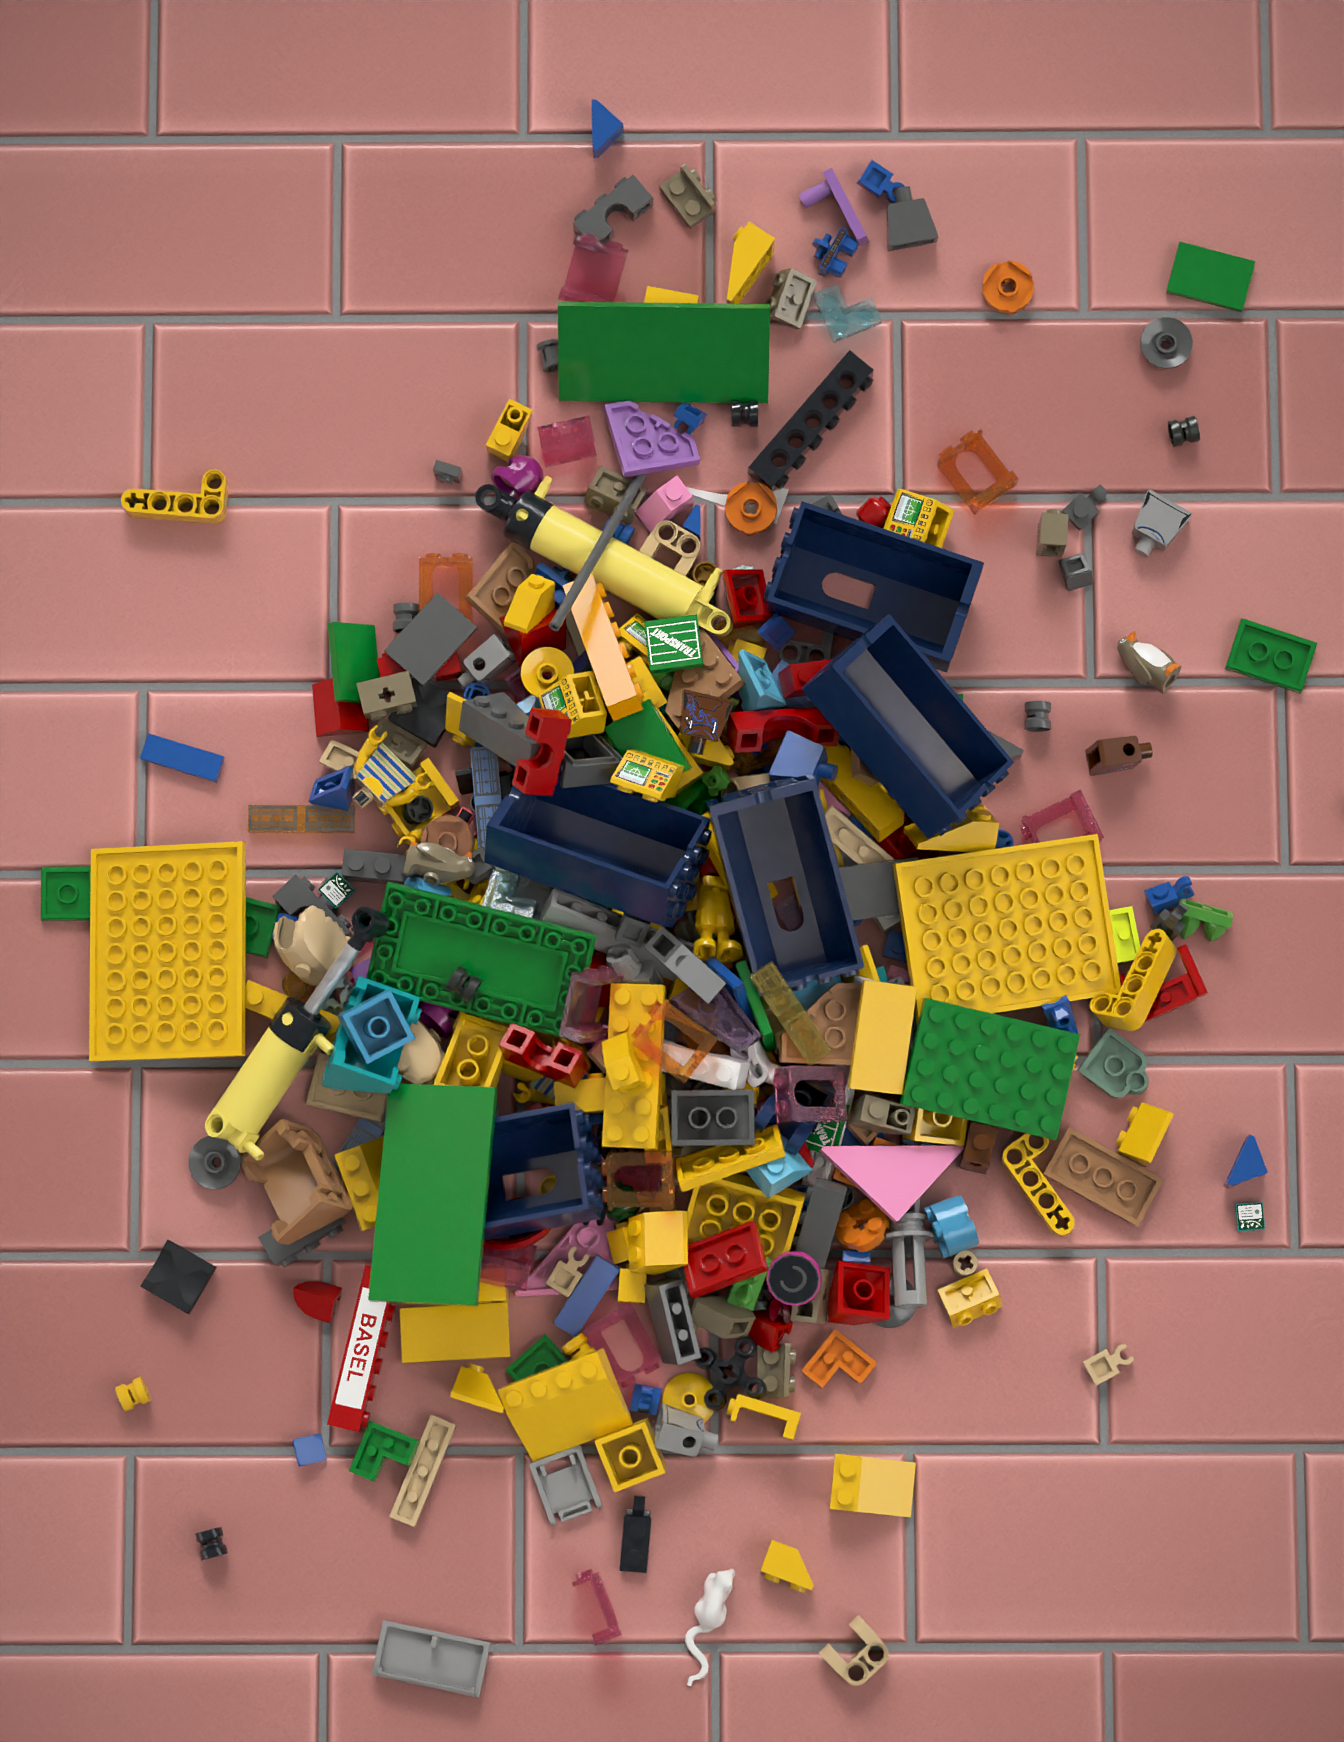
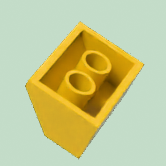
[333,1136,384,1231]

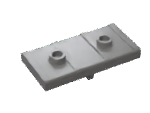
[372,1620,491,1697]

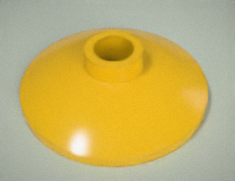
[521,647,574,698]
[662,1373,717,1423]

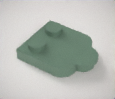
[1076,1028,1149,1098]

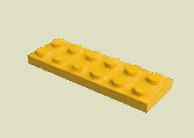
[602,983,666,1149]

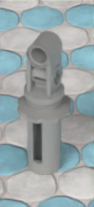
[883,1197,933,1309]

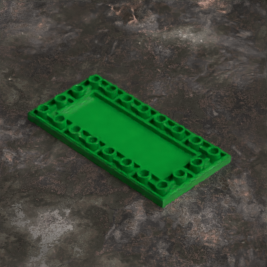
[558,302,770,403]
[366,881,598,1040]
[368,1084,497,1307]

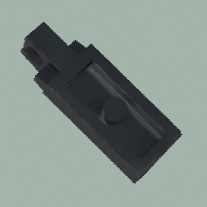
[619,1495,652,1573]

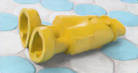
[693,876,742,964]

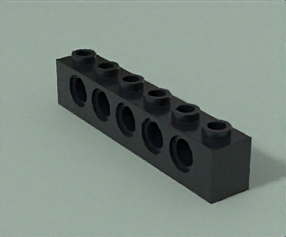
[748,350,874,492]

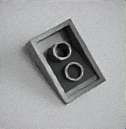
[671,1090,755,1147]

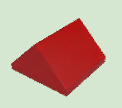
[723,569,773,629]
[499,608,566,667]
[312,678,370,737]

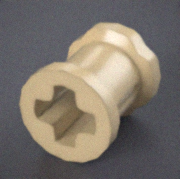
[952,1251,978,1276]

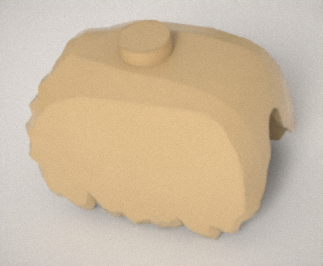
[273,905,356,986]
[397,1020,445,1085]

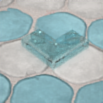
[813,284,882,343]
[482,869,539,919]

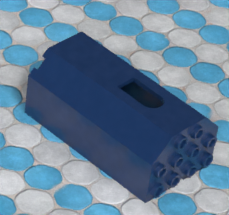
[763,501,984,673]
[801,614,1014,839]
[484,767,712,927]
[705,774,865,999]
[484,1102,605,1241]

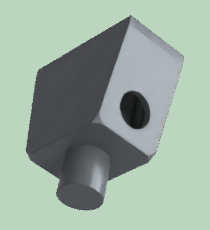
[887,186,938,252]

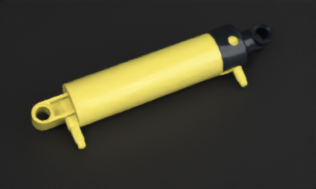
[475,476,733,637]

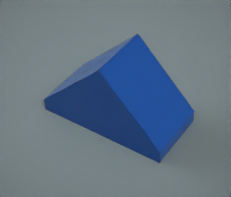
[591,99,624,158]
[308,766,355,811]
[1224,1134,1268,1187]

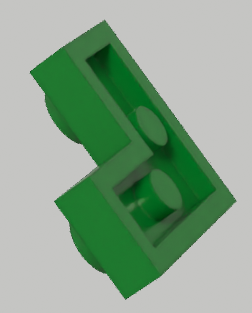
[349,1420,420,1482]

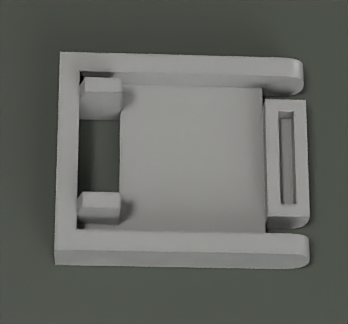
[529,1445,603,1526]

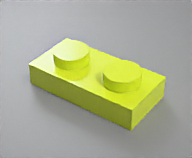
[1109,906,1140,964]

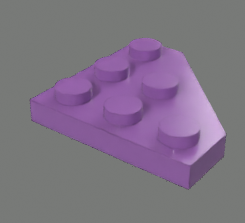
[603,401,700,477]

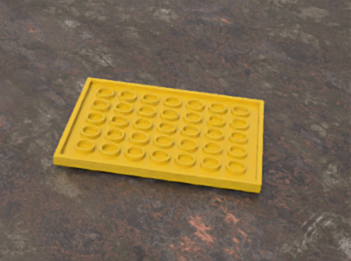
[892,834,1121,1025]
[89,841,246,1062]

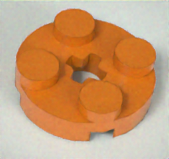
[982,261,1034,315]
[725,482,777,536]
[835,1199,890,1252]

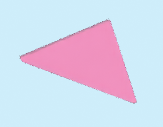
[819,1145,964,1223]
[515,1192,619,1297]

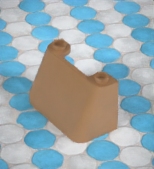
[241,1119,353,1245]

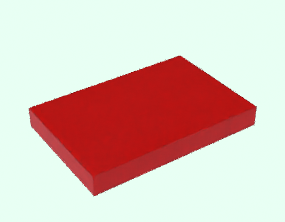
[683,1220,769,1299]

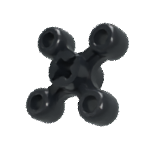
[694,1336,767,1411]

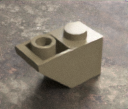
[850,1094,916,1135]
[690,1295,756,1339]

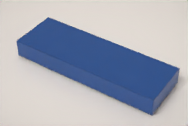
[140,733,225,783]
[553,1254,620,1337]

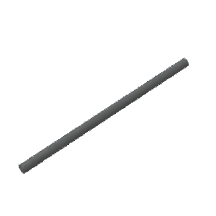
[549,473,648,631]

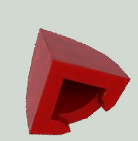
[293,1281,342,1323]
[748,1310,793,1352]

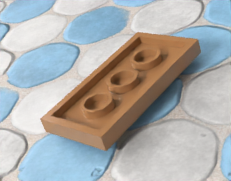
[1043,1127,1164,1227]

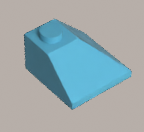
[738,649,787,712]
[745,1134,812,1199]

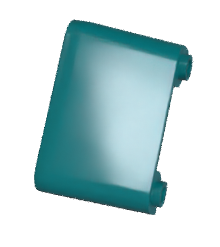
[321,976,421,1094]

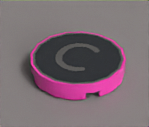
[767,1251,821,1306]

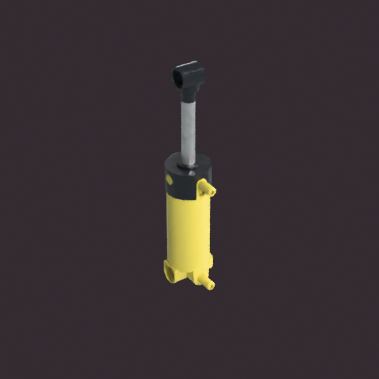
[205,907,389,1161]

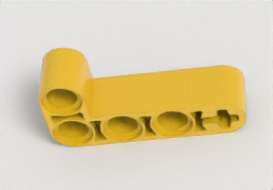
[121,469,229,524]
[1090,929,1177,1031]
[1001,1133,1075,1236]

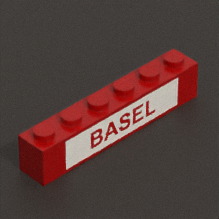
[327,1265,396,1432]

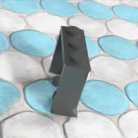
[558,733,623,788]

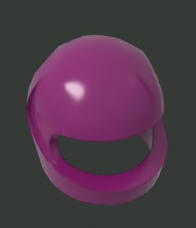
[491,455,543,499]
[417,1001,460,1039]

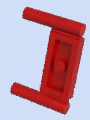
[1119,944,1208,1022]

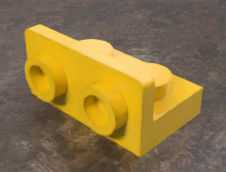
[937,1269,1002,1328]

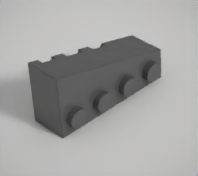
[459,692,540,767]

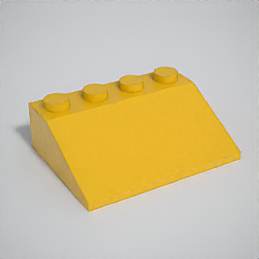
[687,1173,806,1273]
[498,1348,633,1462]

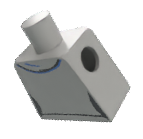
[1132,489,1193,557]
[457,634,517,689]
[654,1403,718,1457]

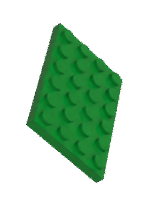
[900,998,1080,1140]

